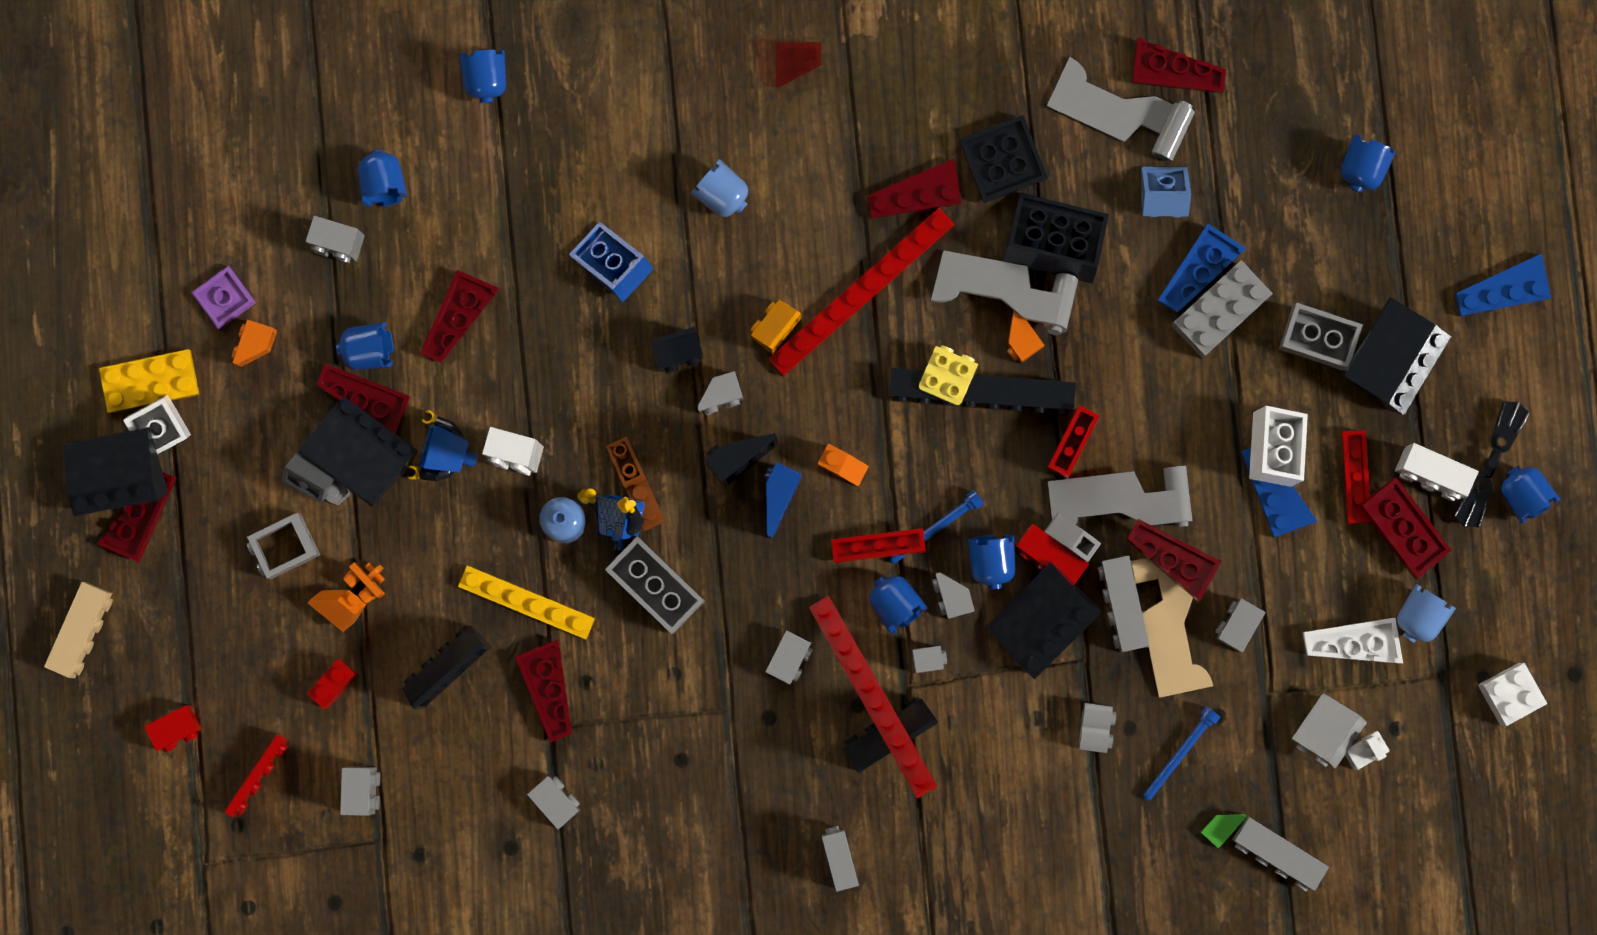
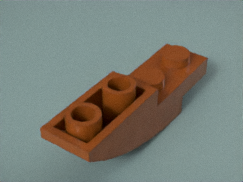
[606,437,665,531]

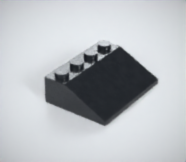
[1003,192,1109,284]
[1342,297,1451,415]
[298,397,418,507]
[64,427,169,516]
[705,433,779,488]
[986,562,1101,679]
[402,626,492,710]
[843,697,938,773]

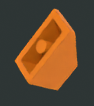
[1007,311,1045,364]
[817,444,869,487]
[308,590,367,632]

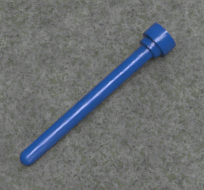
[889,489,984,564]
[1143,706,1221,800]

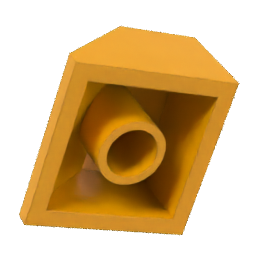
[751,299,801,355]

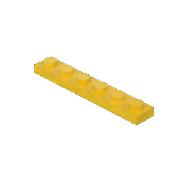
[458,566,595,640]

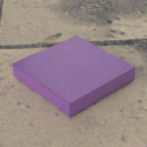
[191,265,256,330]

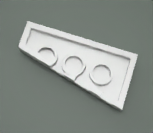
[1302,618,1403,663]

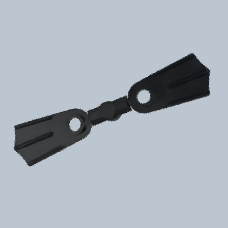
[1453,401,1530,528]

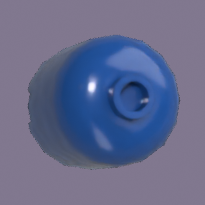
[459,50,507,103]
[1340,135,1396,193]
[358,150,408,207]
[336,322,394,370]
[1501,466,1561,524]
[968,535,1016,589]
[869,576,927,635]

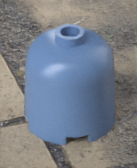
[690,159,749,217]
[539,497,586,543]
[1397,584,1456,643]

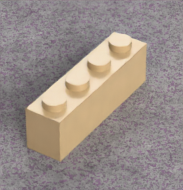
[44,582,113,678]

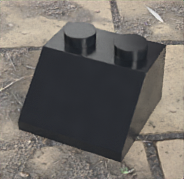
[650,327,704,374]

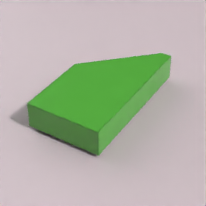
[1200,814,1247,848]

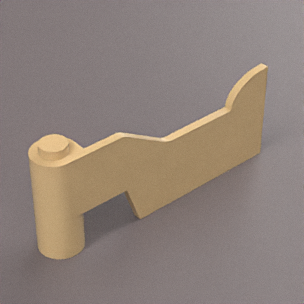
[1131,558,1213,698]

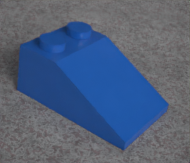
[569,221,653,302]
[764,462,802,539]

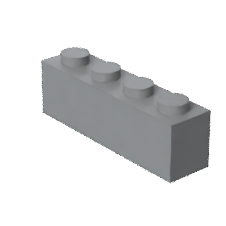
[1097,556,1149,652]
[1232,817,1329,892]

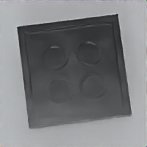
[959,115,1048,204]

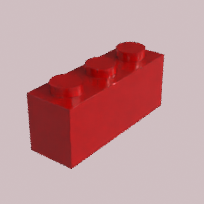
[1046,405,1100,479]
[1015,524,1089,584]

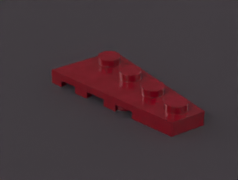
[1132,37,1226,94]
[868,159,962,219]
[420,270,500,363]
[316,363,411,435]
[97,472,177,562]
[1127,519,1221,603]
[515,639,572,743]

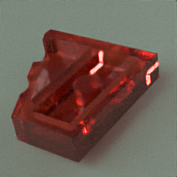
[775,42,822,87]

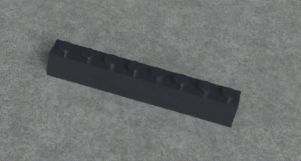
[889,368,1076,416]

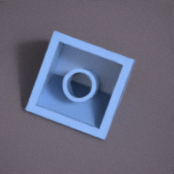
[1141,167,1191,217]

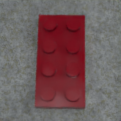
[1359,477,1452,579]

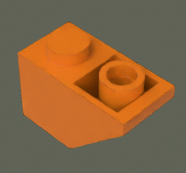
[231,320,277,367]

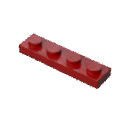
[1341,430,1371,524]
[831,528,926,563]
[225,734,288,817]

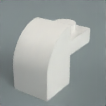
[1345,731,1389,770]

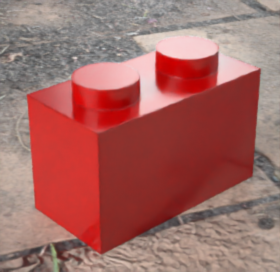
[307,659,359,709]
[144,705,202,753]

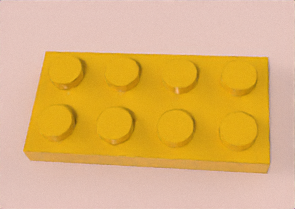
[99,349,199,414]

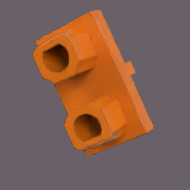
[343,562,385,604]

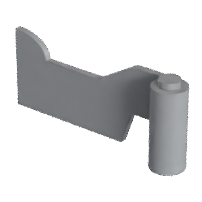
[1047,57,1195,162]
[931,250,1078,335]
[1048,466,1193,528]

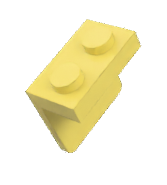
[919,345,978,405]

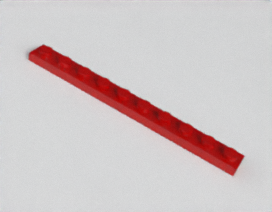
[768,207,955,376]
[809,596,938,798]

